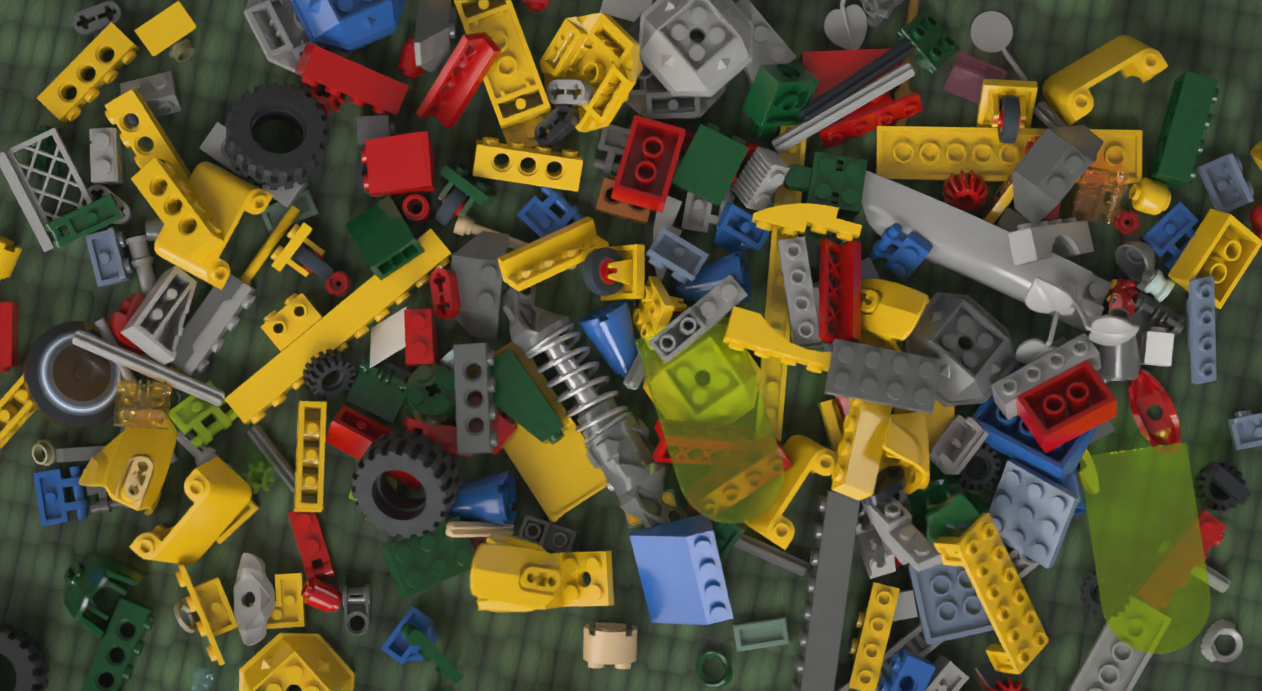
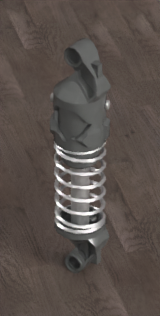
[502,278,686,528]

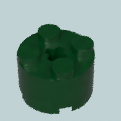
[406,365,456,426]

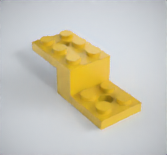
[477,551,614,610]

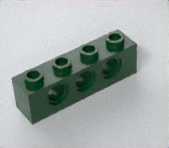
[81,597,156,691]

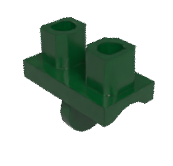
[29,125,72,176]

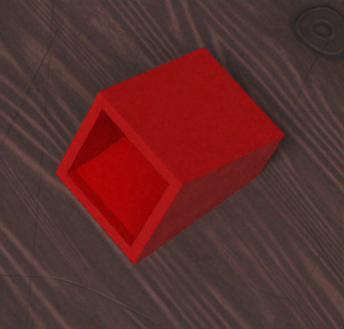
[361,131,436,196]

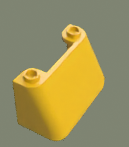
[1042,35,1168,126]
[154,161,273,290]
[742,435,839,550]
[129,456,252,565]

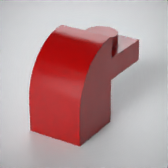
[107,292,145,356]

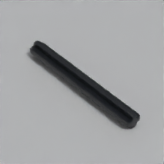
[799,40,915,122]

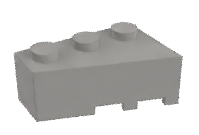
[736,0,796,87]
[120,265,197,365]

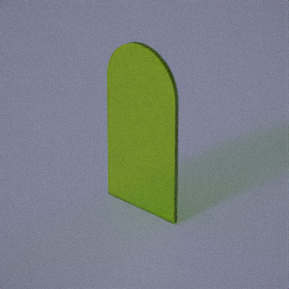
[635,317,783,524]
[1079,442,1211,655]

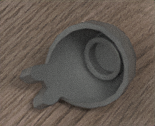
[1115,240,1156,291]

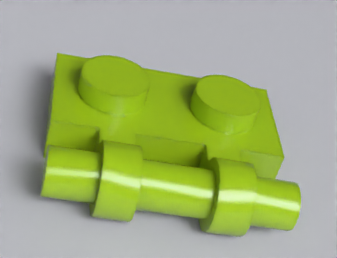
[167,381,238,449]

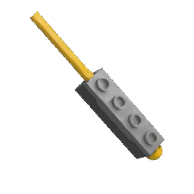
[170,205,300,377]

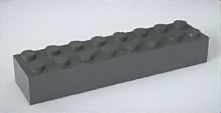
[791,491,860,691]

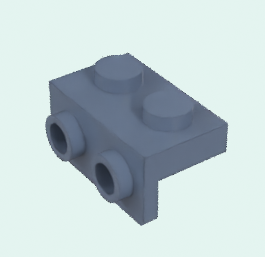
[1197,152,1254,213]
[85,227,133,288]
[646,227,708,284]
[1227,407,1262,450]

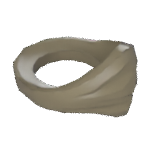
[173,595,200,633]

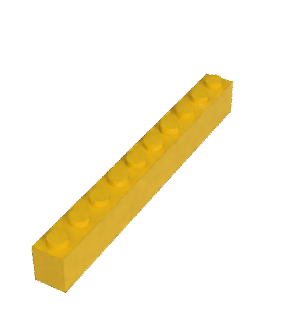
[224,229,452,425]

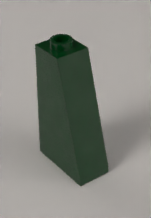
[470,348,568,445]

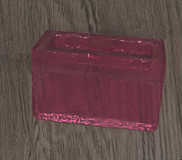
[944,51,1008,104]

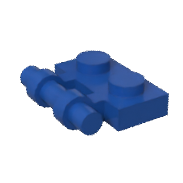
[517,187,585,238]
[1140,202,1199,271]
[869,223,933,281]
[33,466,89,526]

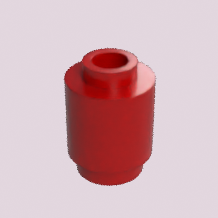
[397,38,424,80]
[402,194,431,223]
[301,578,343,612]

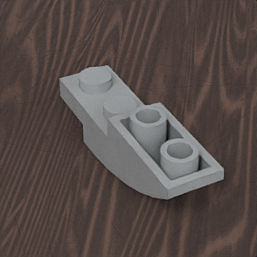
[648,275,748,363]
[861,496,942,572]

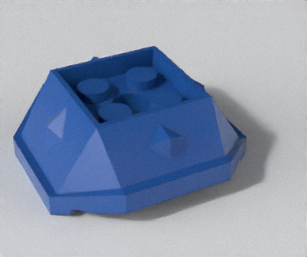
[289,0,406,53]

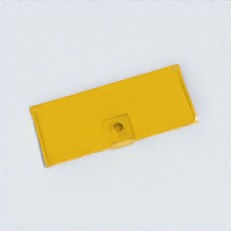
[469,342,607,523]

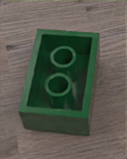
[381,515,475,600]

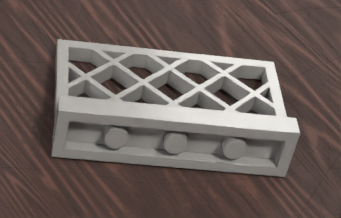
[0,127,93,252]

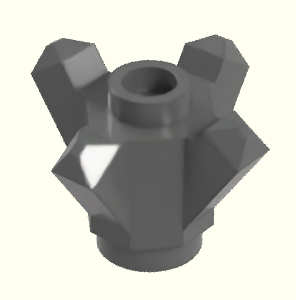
[860,0,903,27]

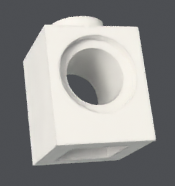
[1140,327,1174,367]

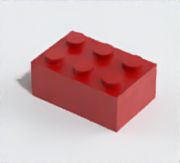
[611,115,686,213]
[1016,360,1116,453]

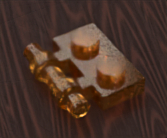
[1070,166,1128,224]

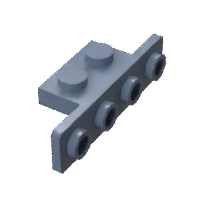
[1186,276,1217,384]

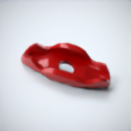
[1128,369,1181,455]

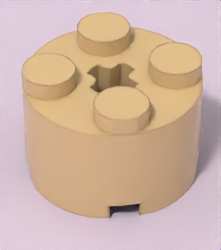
[583,622,638,669]

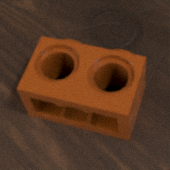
[596,175,651,225]

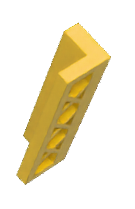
[498,216,609,291]

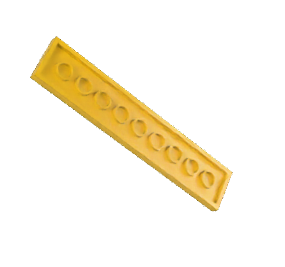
[876,126,1142,184]

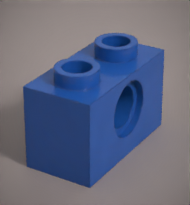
[878,647,936,691]

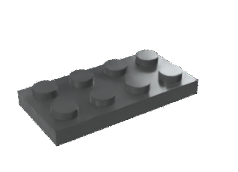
[824,339,942,414]

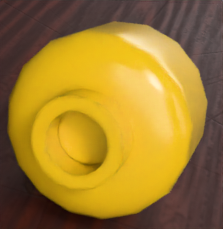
[1129,177,1171,215]

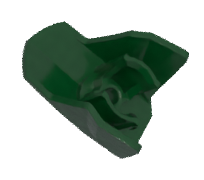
[907,459,989,547]
[63,553,149,639]

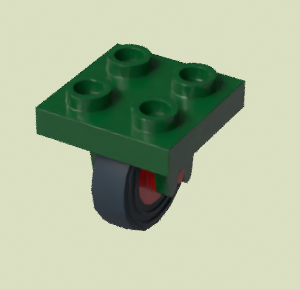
[435,163,497,226]

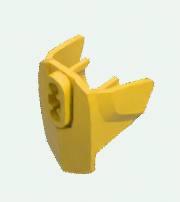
[858,279,929,352]
[878,407,930,494]
[78,410,178,516]
[470,533,561,612]

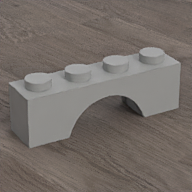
[1008,217,1094,265]

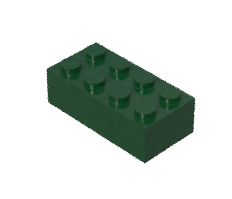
[1147,71,1219,189]

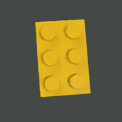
[1168,209,1262,309]

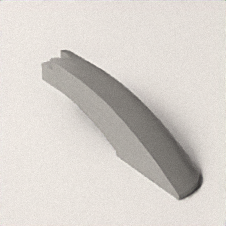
[861,171,1112,331]

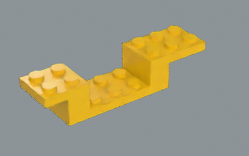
[454,0,551,148]

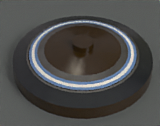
[24,321,133,428]

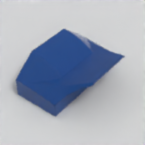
[714,202,770,253]
[381,605,439,665]

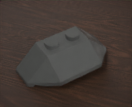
[414,0,457,72]
[1012,125,1104,224]
[446,231,509,340]

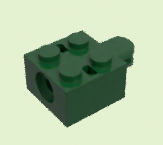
[742,63,819,142]
[783,151,867,218]

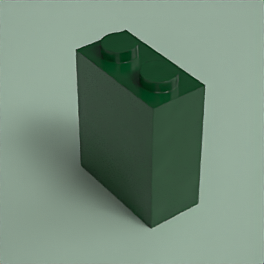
[672,123,749,207]
[345,195,425,281]

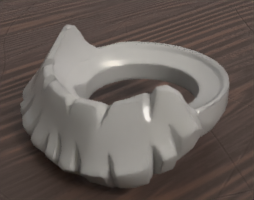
[1201,619,1243,662]

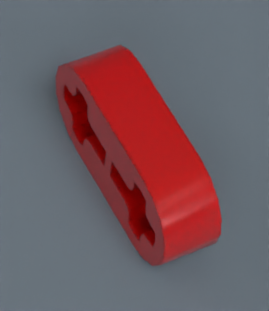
[430,268,461,318]

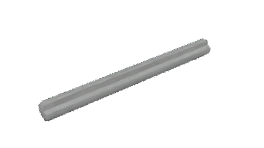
[772,62,915,153]
[72,330,225,406]

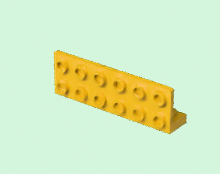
[934,513,1049,675]

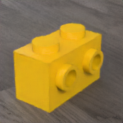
[261,293,323,352]

